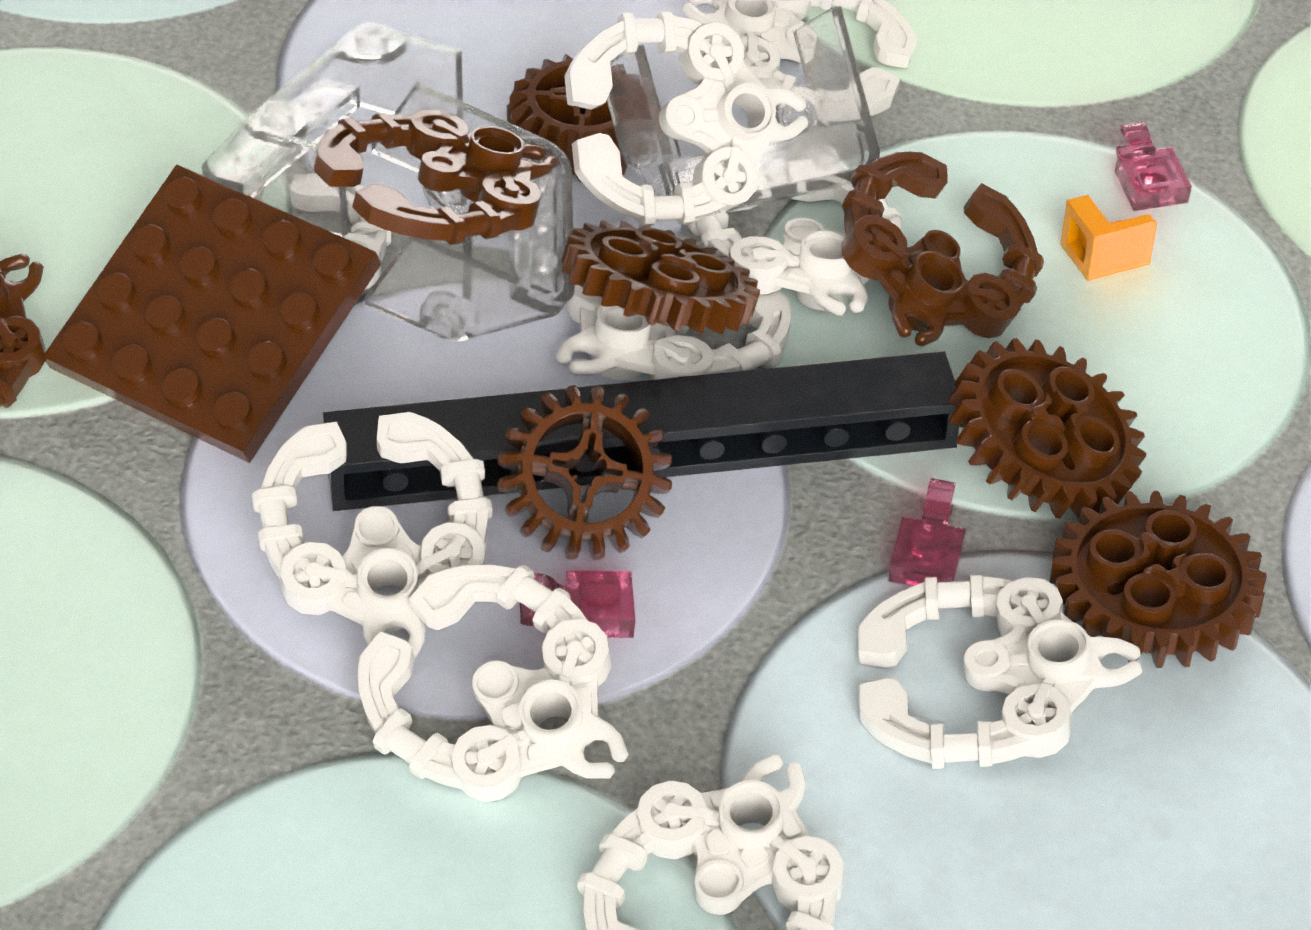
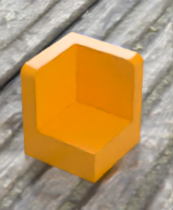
[1060,195,1157,281]

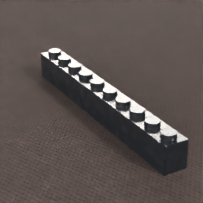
[323,351,959,511]

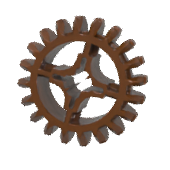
[507,54,661,182]
[497,385,672,560]

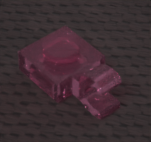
[1115,121,1192,211]
[888,478,966,586]
[519,571,635,638]

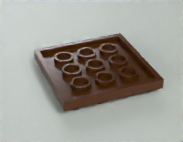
[45,164,381,463]

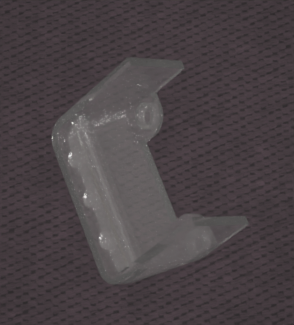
[607,6,880,217]
[202,23,463,237]
[365,81,575,341]

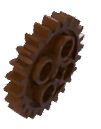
[561,220,761,334]
[948,338,1146,519]
[1049,491,1267,668]

